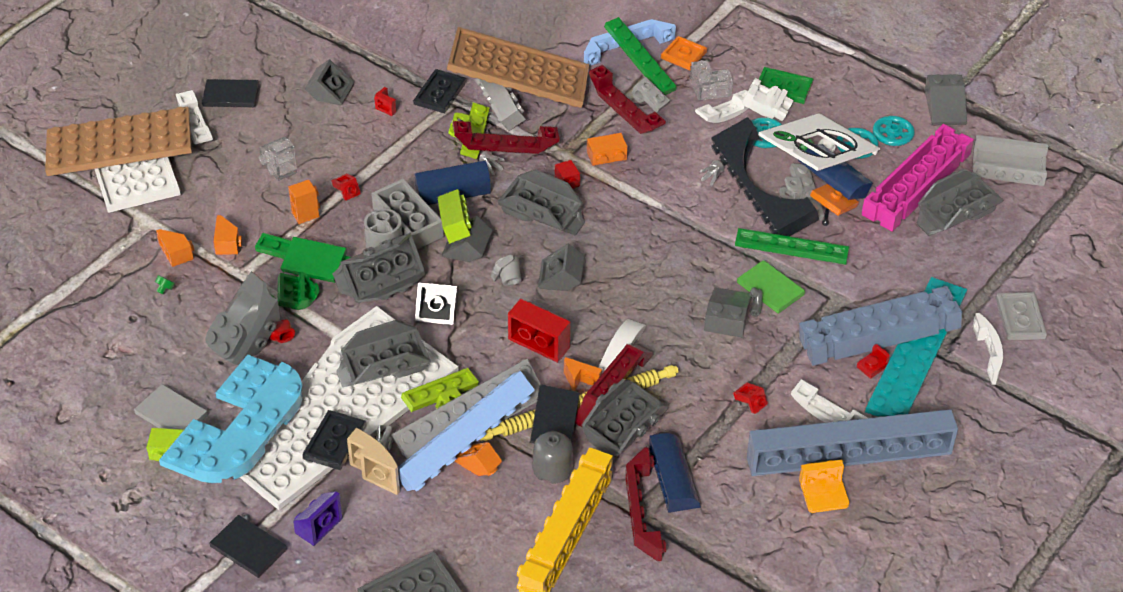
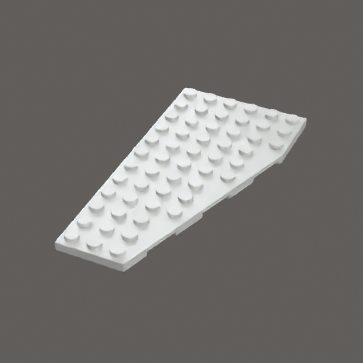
[240,306,458,510]

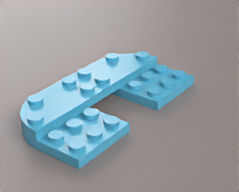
[159,355,303,483]

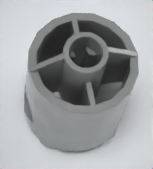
[364,209,402,248]

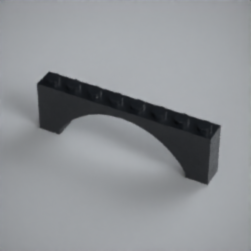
[711,117,819,237]

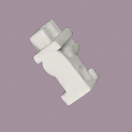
[741,78,793,121]

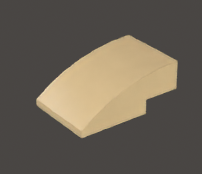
[347,428,400,495]

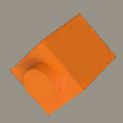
[213,215,242,255]
[156,229,195,267]
[455,442,502,476]

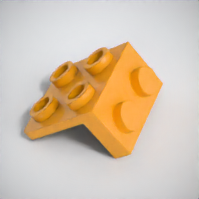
[799,460,849,513]

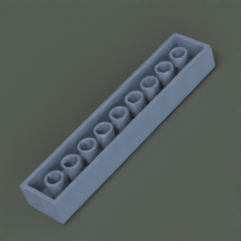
[747,410,958,476]

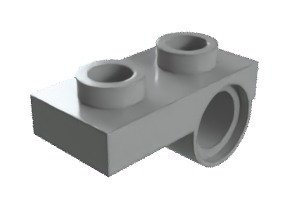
[632,77,670,112]

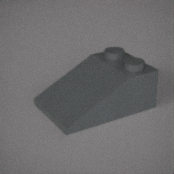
[924,74,967,125]
[704,287,751,338]

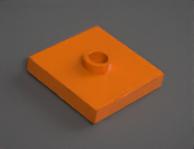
[661,36,707,70]
[810,184,859,216]

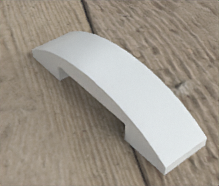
[176,90,213,144]
[695,90,748,123]
[972,313,1003,385]
[599,319,646,373]
[791,379,868,423]

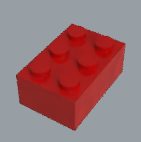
[508,298,571,363]

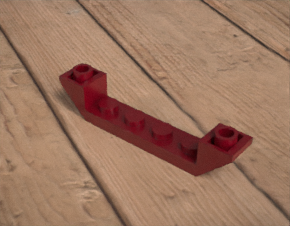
[589,64,666,134]
[452,121,560,154]
[575,344,653,428]
[625,447,666,561]

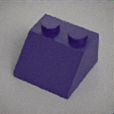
[293,491,343,546]

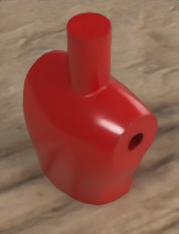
[269,319,295,343]

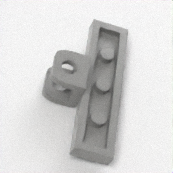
[779,163,824,221]

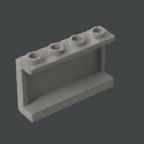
[972,135,1048,186]

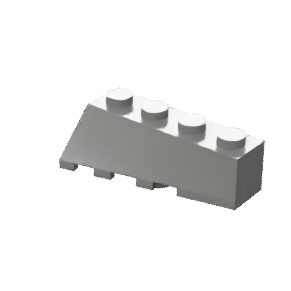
[475,78,526,131]

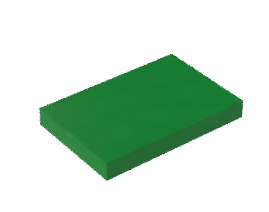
[759,67,814,104]
[281,236,347,283]

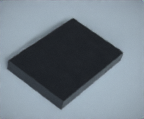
[413,69,467,114]
[202,79,259,108]
[529,384,580,444]
[302,410,366,471]
[209,515,287,578]

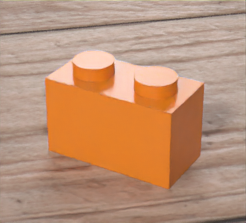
[587,133,627,166]
[288,180,320,224]

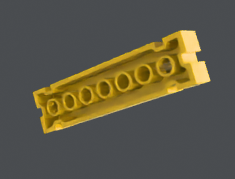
[517,447,613,592]

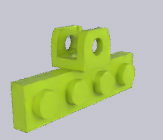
[448,102,489,159]
[401,368,479,412]

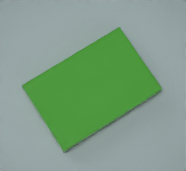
[737,260,805,314]

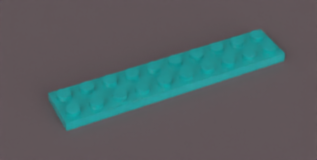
[865,277,967,417]

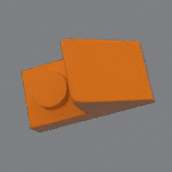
[564,357,602,391]

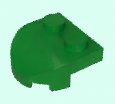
[277,272,319,310]

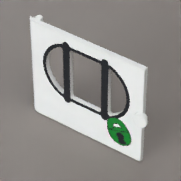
[759,113,880,171]

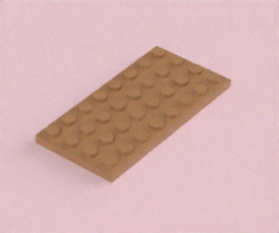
[446,27,589,108]
[45,107,192,176]

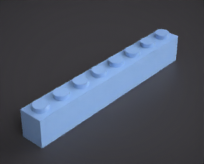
[398,371,535,491]

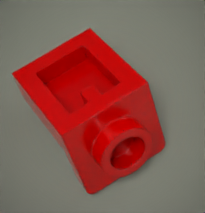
[374,87,396,116]
[331,173,361,201]
[857,344,890,379]
[733,382,768,414]

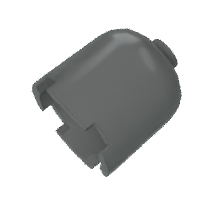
[532,431,573,484]

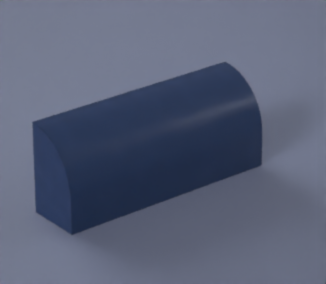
[798,144,873,200]
[415,160,491,205]
[649,433,701,513]

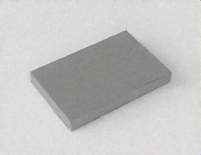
[996,292,1047,340]
[134,384,208,430]

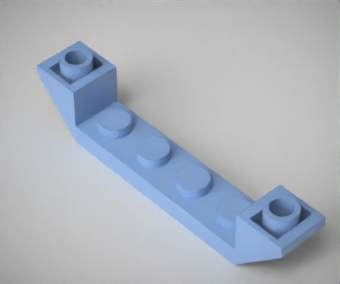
[584,19,676,66]

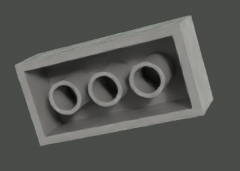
[372,179,444,250]

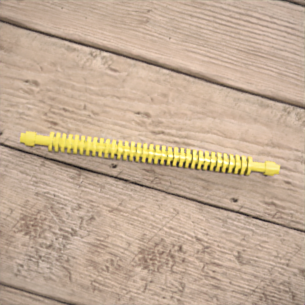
[480,365,679,441]

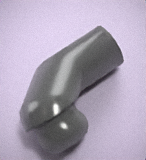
[749,287,763,317]

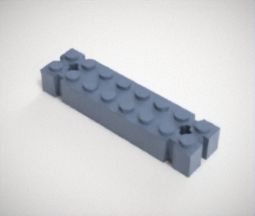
[799,286,962,366]

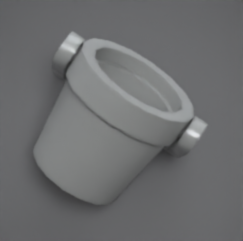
[490,255,521,286]

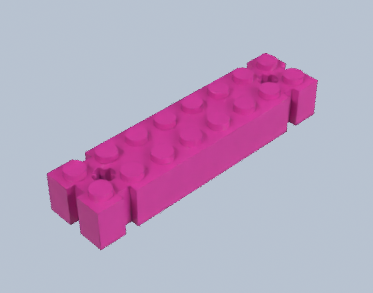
[862,124,974,232]

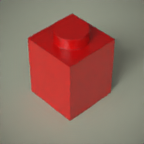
[555,160,580,189]

